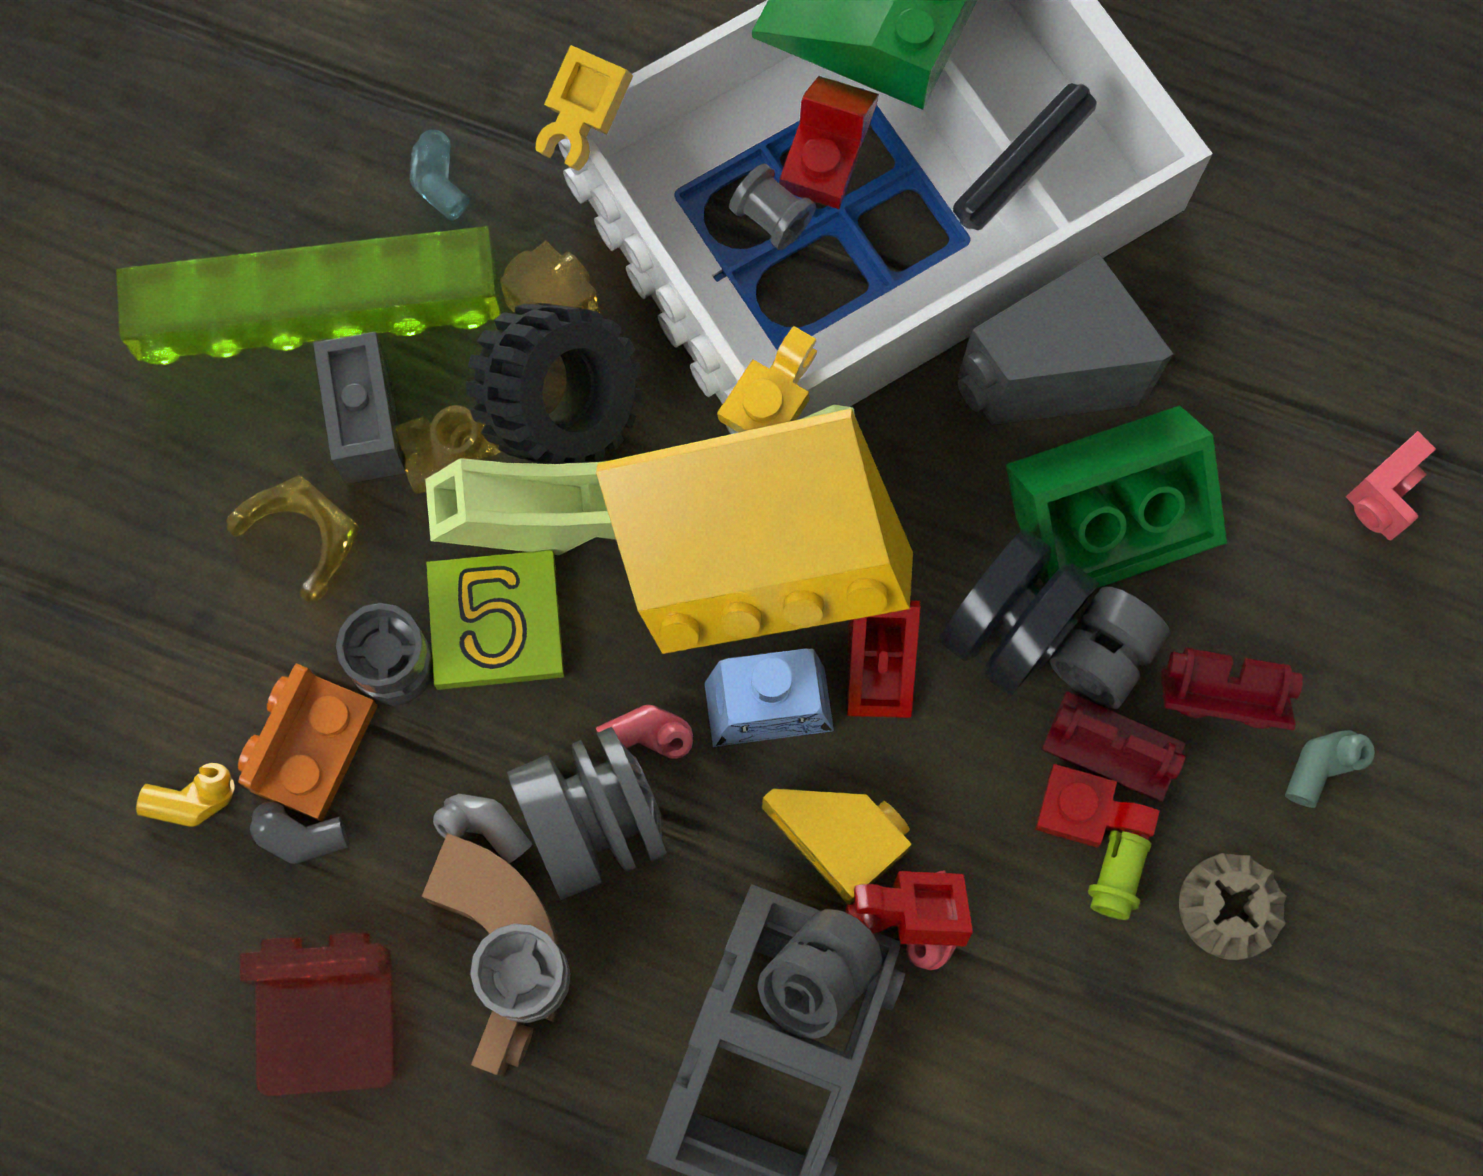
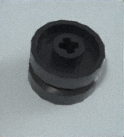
[938,528,1099,697]

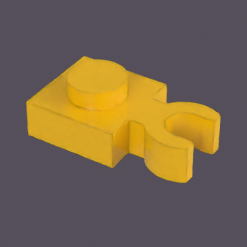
[536,45,633,171]

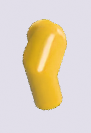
[136,763,235,827]

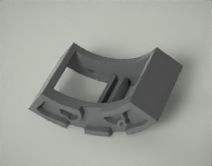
[646,884,906,1176]

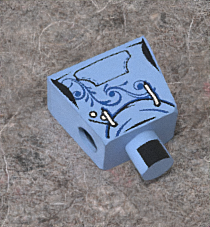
[705,648,834,747]

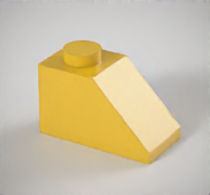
[762,789,912,904]

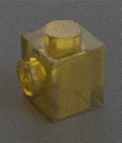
[500,240,599,313]

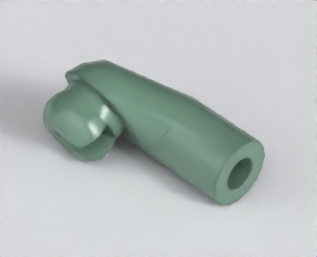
[1285,730,1375,808]

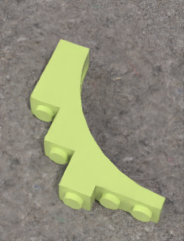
[425,404,855,555]

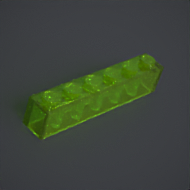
[116,226,501,365]

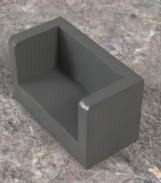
[313,331,406,483]

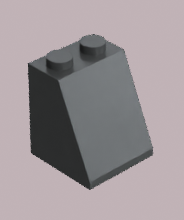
[958,253,1173,425]

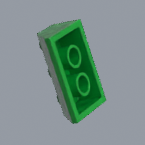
[1006,405,1227,589]

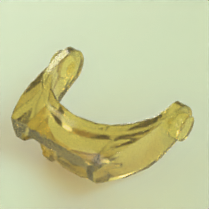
[226,475,359,602]

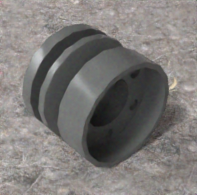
[507,727,667,901]

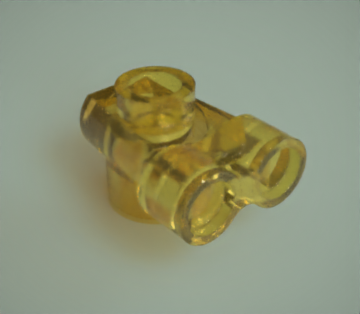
[396,405,501,494]

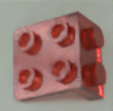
[240,933,395,1096]

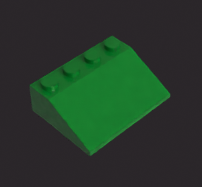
[752,0,977,110]

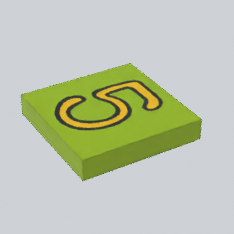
[426,550,564,690]

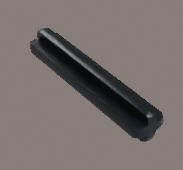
[953,83,1097,231]

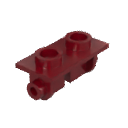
[1161,647,1303,730]
[1041,691,1186,803]

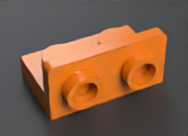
[238,663,378,822]

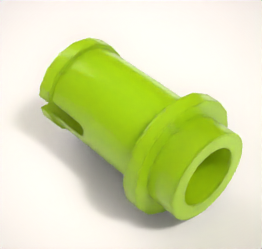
[1088,830,1152,920]

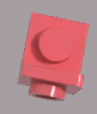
[1346,431,1436,540]

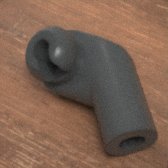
[250,801,349,864]

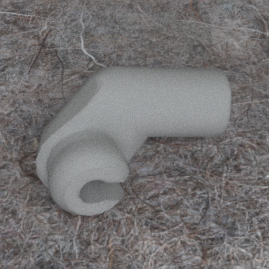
[433,794,532,864]

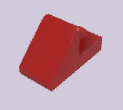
[779,76,879,209]

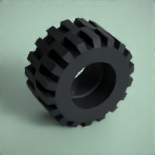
[466,302,642,464]

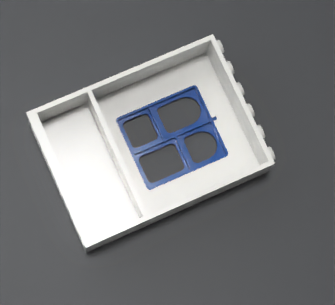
[558,0,1213,434]

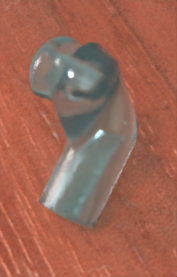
[410,130,469,221]

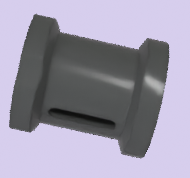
[729,164,816,250]

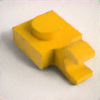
[717,326,817,433]

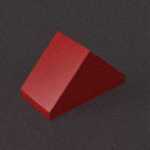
[847,600,921,718]

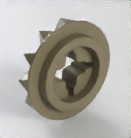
[1179,853,1287,960]

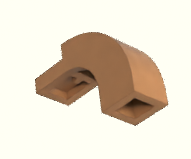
[422,833,560,1077]

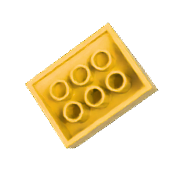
[596,408,913,654]

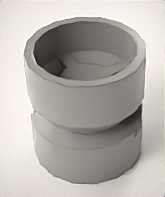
[470,923,571,1023]

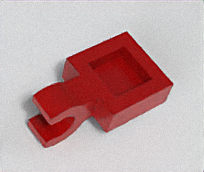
[1035,764,1160,848]
[846,871,973,946]

